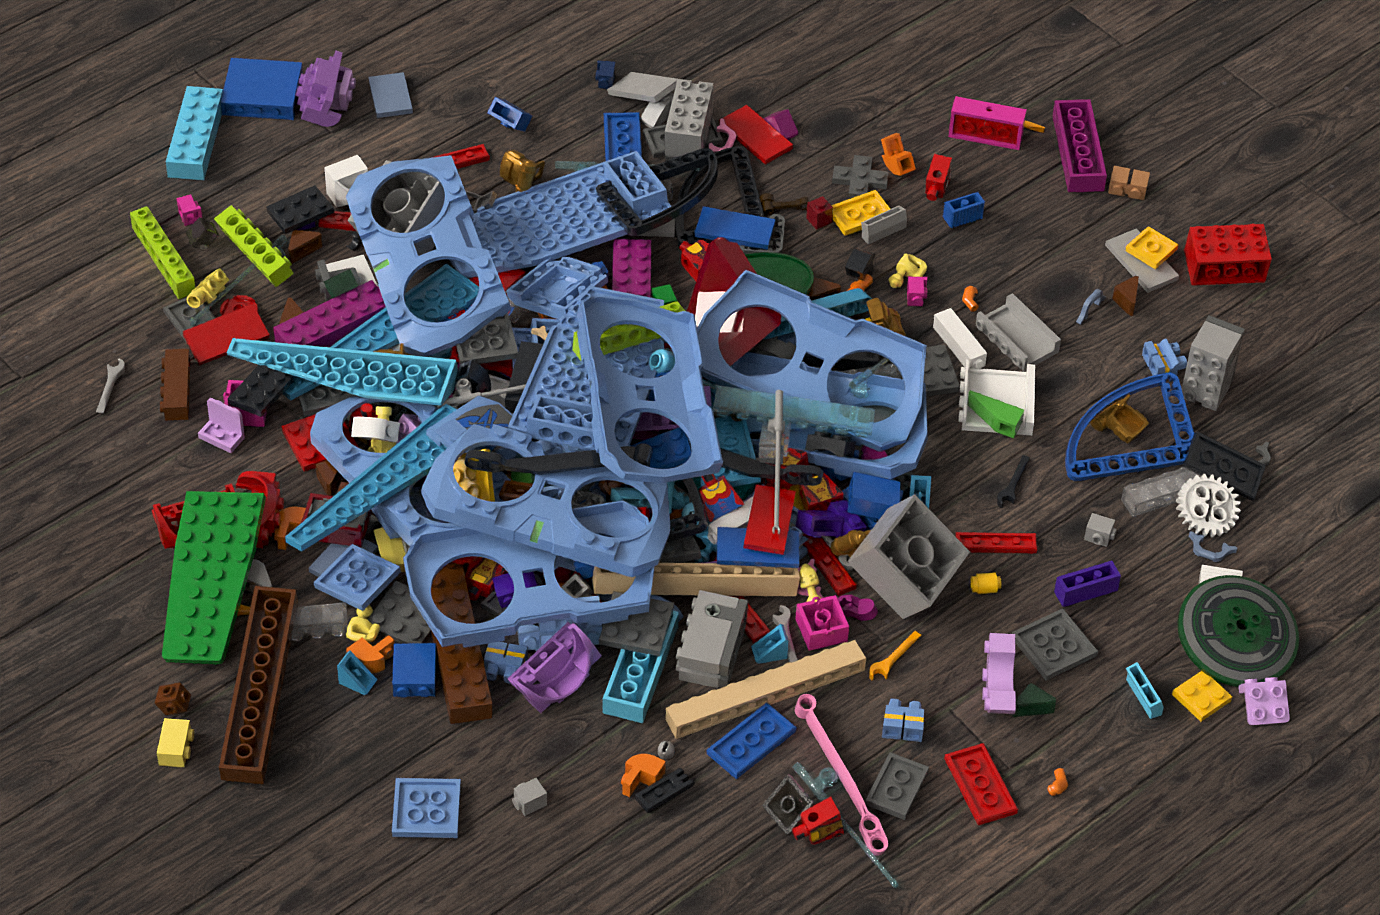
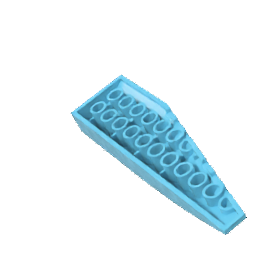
[227,338,458,405]

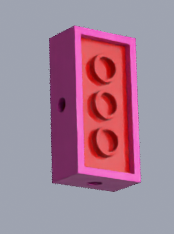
[948,96,1027,150]

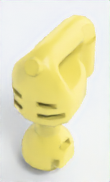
[889,253,927,288]
[799,564,821,602]
[346,605,380,643]

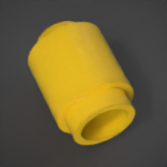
[971,573,1001,594]

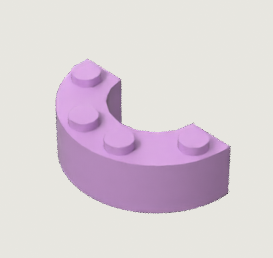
[982,633,1016,714]

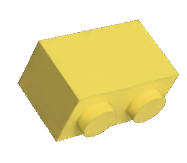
[157,718,194,767]

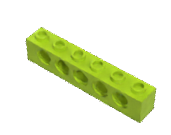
[214,205,294,287]
[130,206,195,299]
[572,301,685,361]

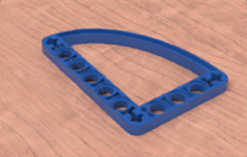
[1065,373,1194,481]

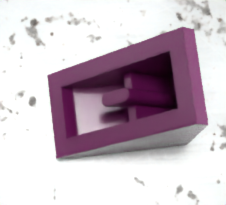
[763,109,798,140]

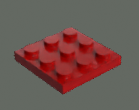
[281,414,359,472]

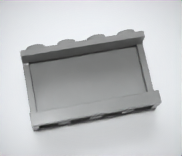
[976,293,1061,372]

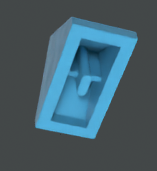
[909,475,931,509]
[751,624,789,664]
[337,651,377,695]

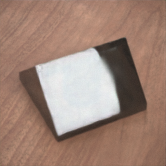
[762,774,816,835]

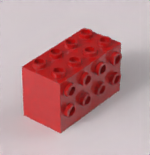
[1184,224,1272,285]

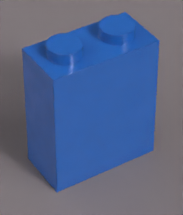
[848,472,903,519]
[392,643,436,697]

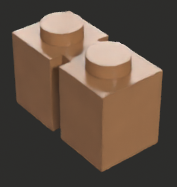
[1108,166,1150,200]

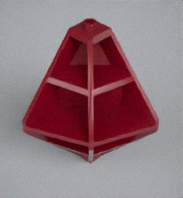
[687,237,782,381]

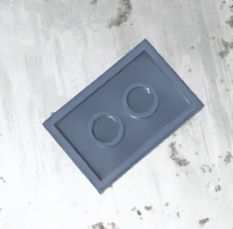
[368,72,413,118]
[309,539,378,577]

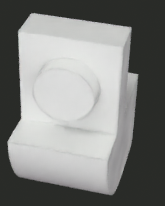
[351,417,400,442]

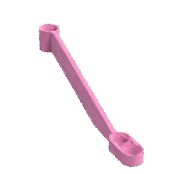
[795,694,888,856]

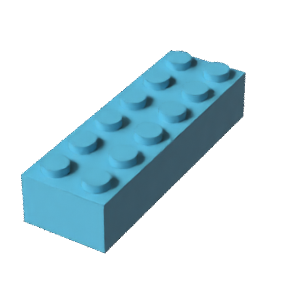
[166,86,223,180]
[603,611,679,723]

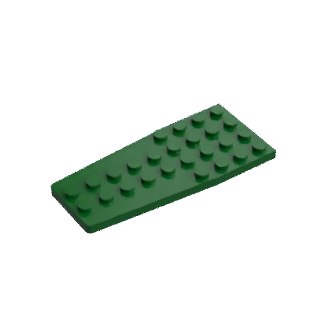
[162,491,266,664]

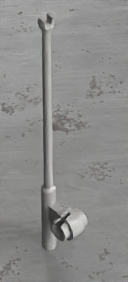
[437,379,526,408]
[767,390,785,534]

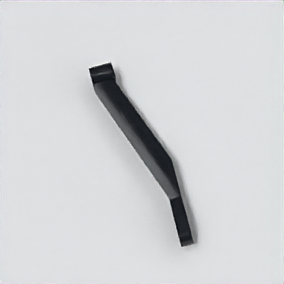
[657,429,823,486]
[464,443,653,474]

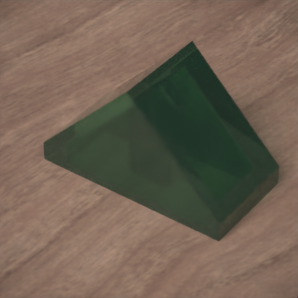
[324,269,358,299]
[1012,683,1056,717]

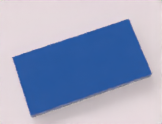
[604,112,642,161]
[695,207,775,250]
[717,527,799,568]
[707,702,797,779]

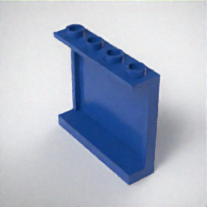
[221,58,303,120]

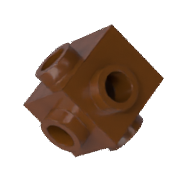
[154,682,191,715]

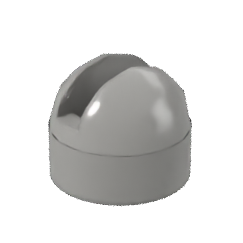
[658,741,675,760]

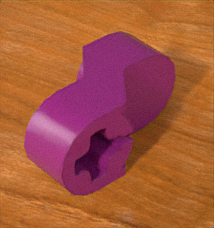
[838,595,878,621]

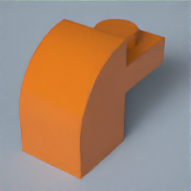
[881,133,916,176]
[274,507,306,550]
[346,635,395,673]
[621,754,666,797]

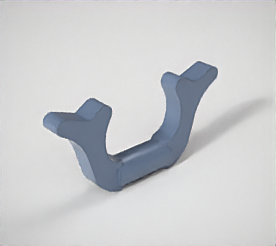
[1076,289,1106,325]
[1189,531,1237,562]

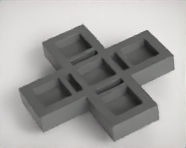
[832,155,889,199]

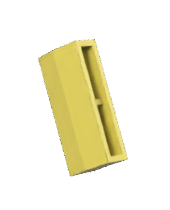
[373,527,406,572]

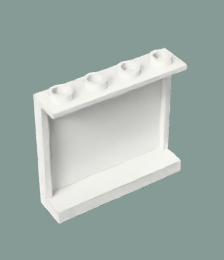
[959,359,1035,436]

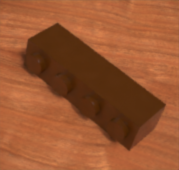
[160,349,191,421]

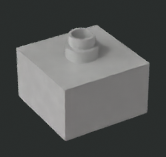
[348,160,445,256]
[847,494,970,619]

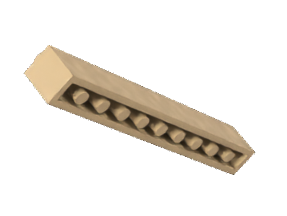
[592,563,800,597]
[666,640,866,739]

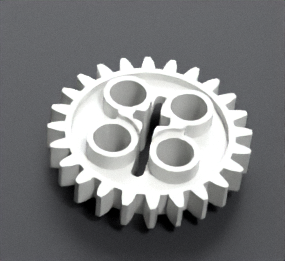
[1176,474,1241,538]

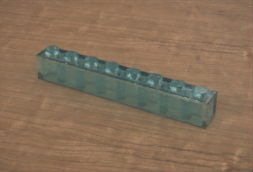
[713,385,875,438]

